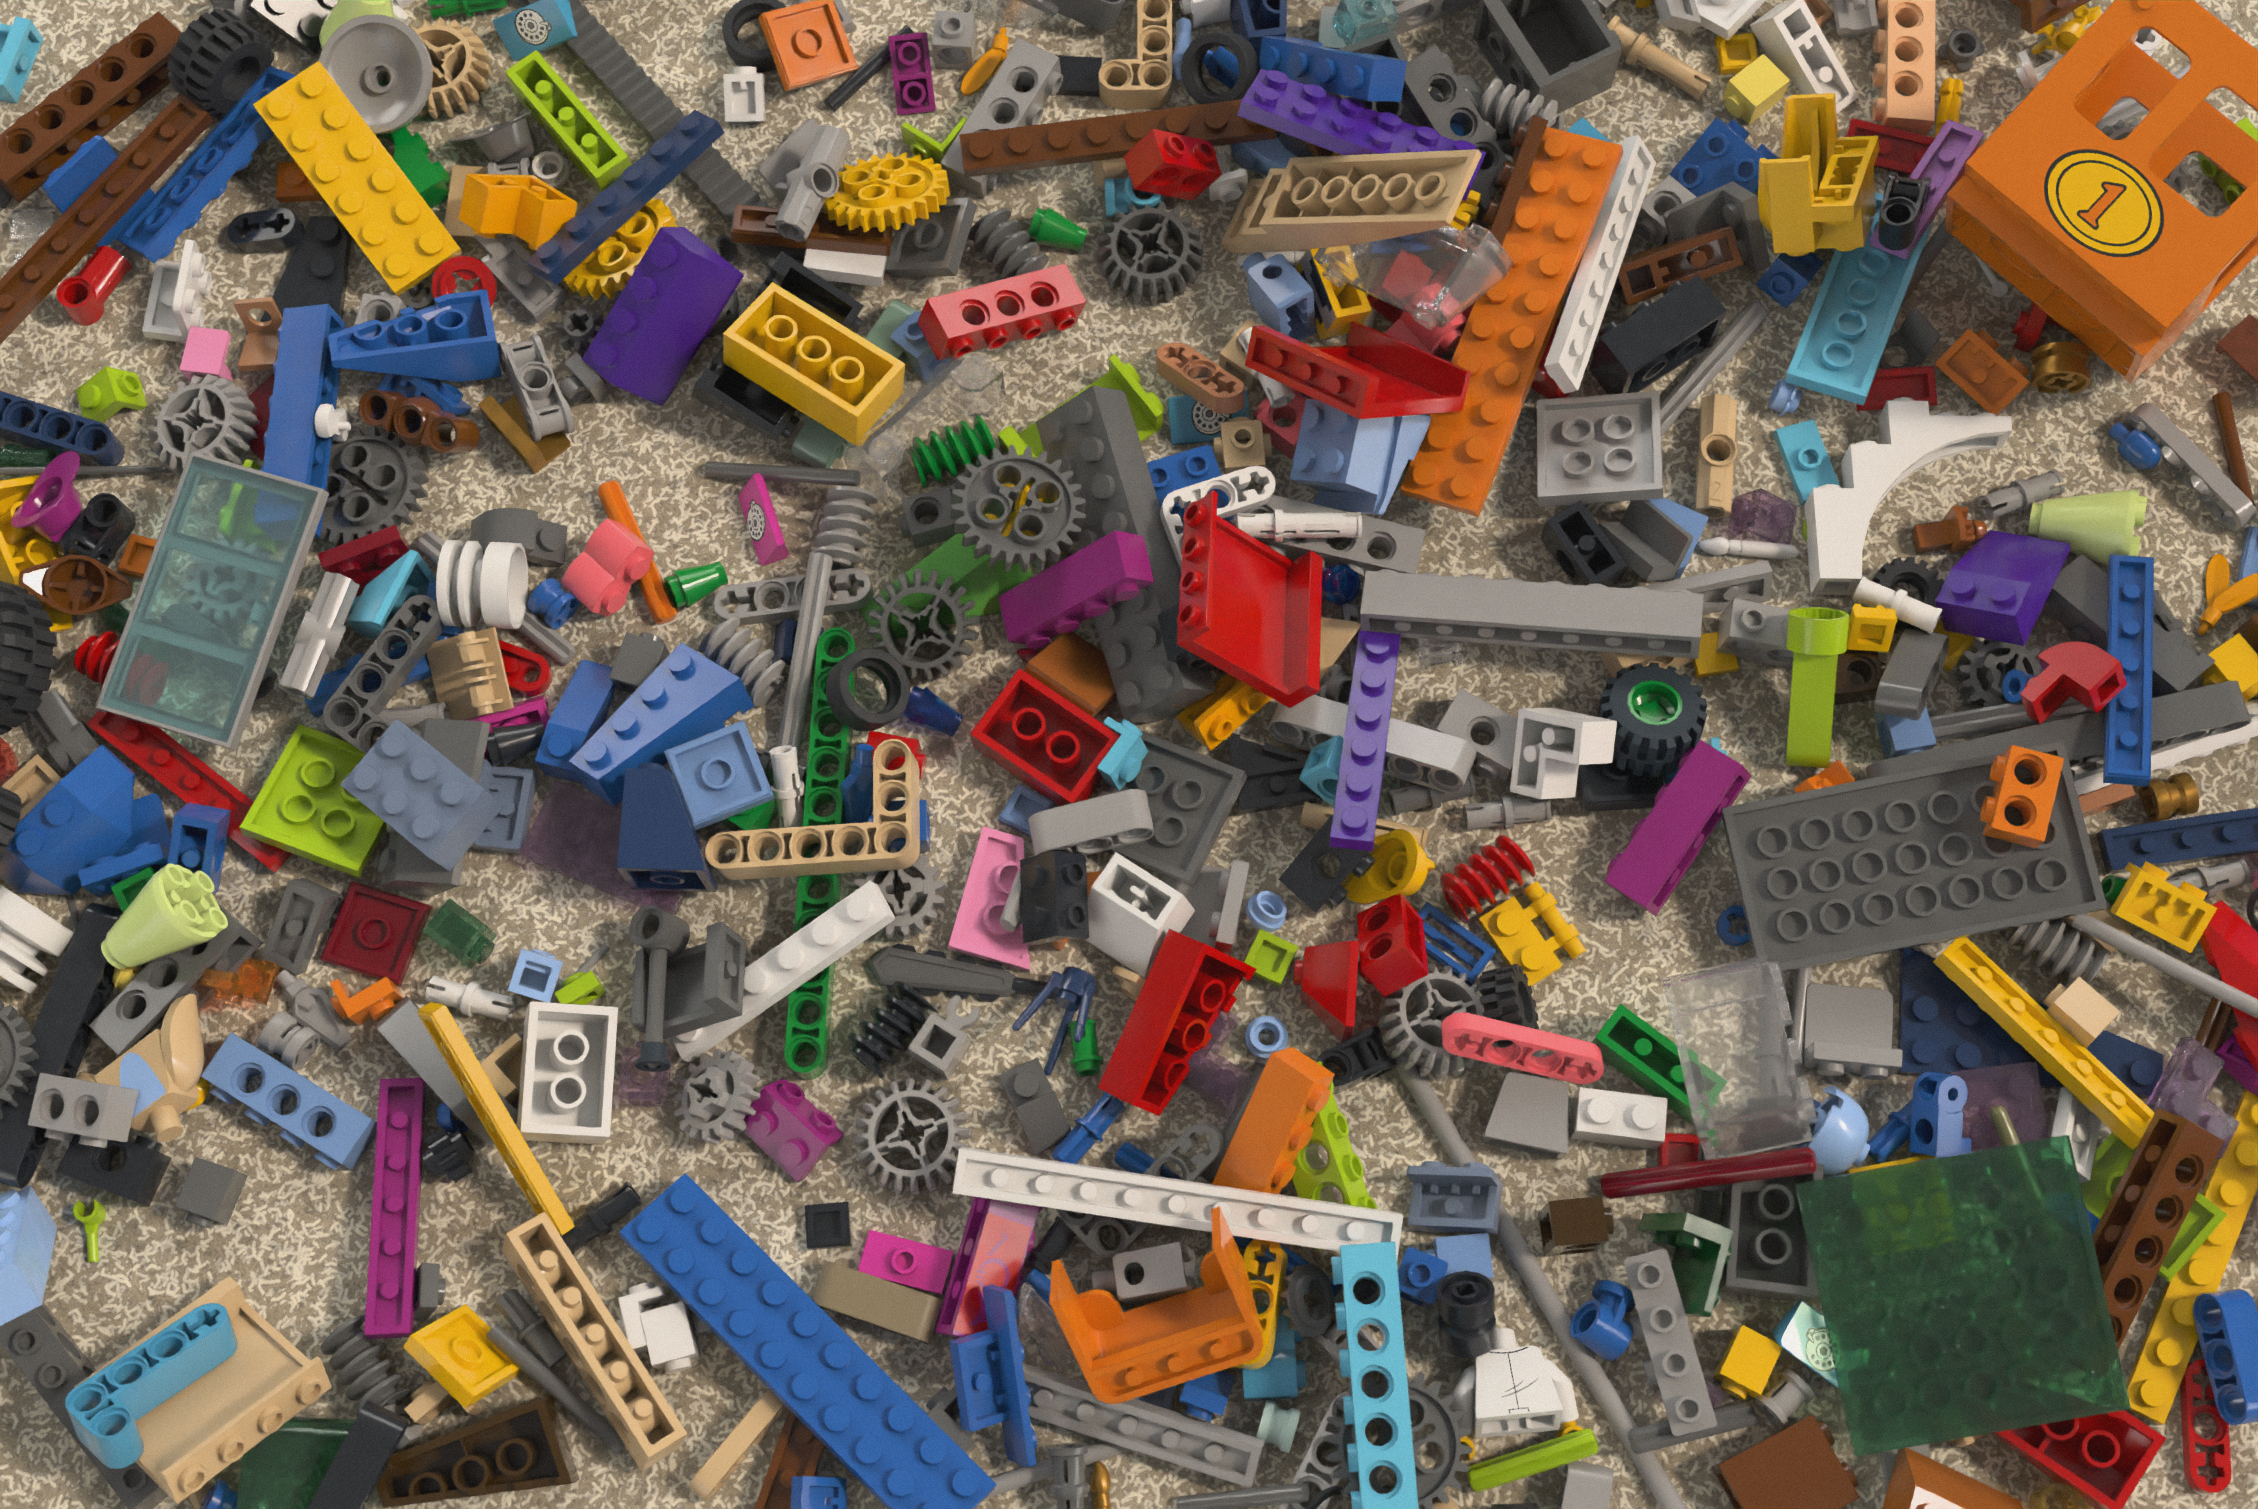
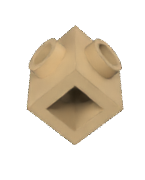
[1213,417,1272,481]

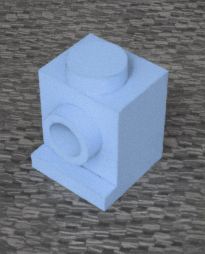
[508,948,563,1003]

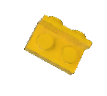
[2110,861,2217,953]

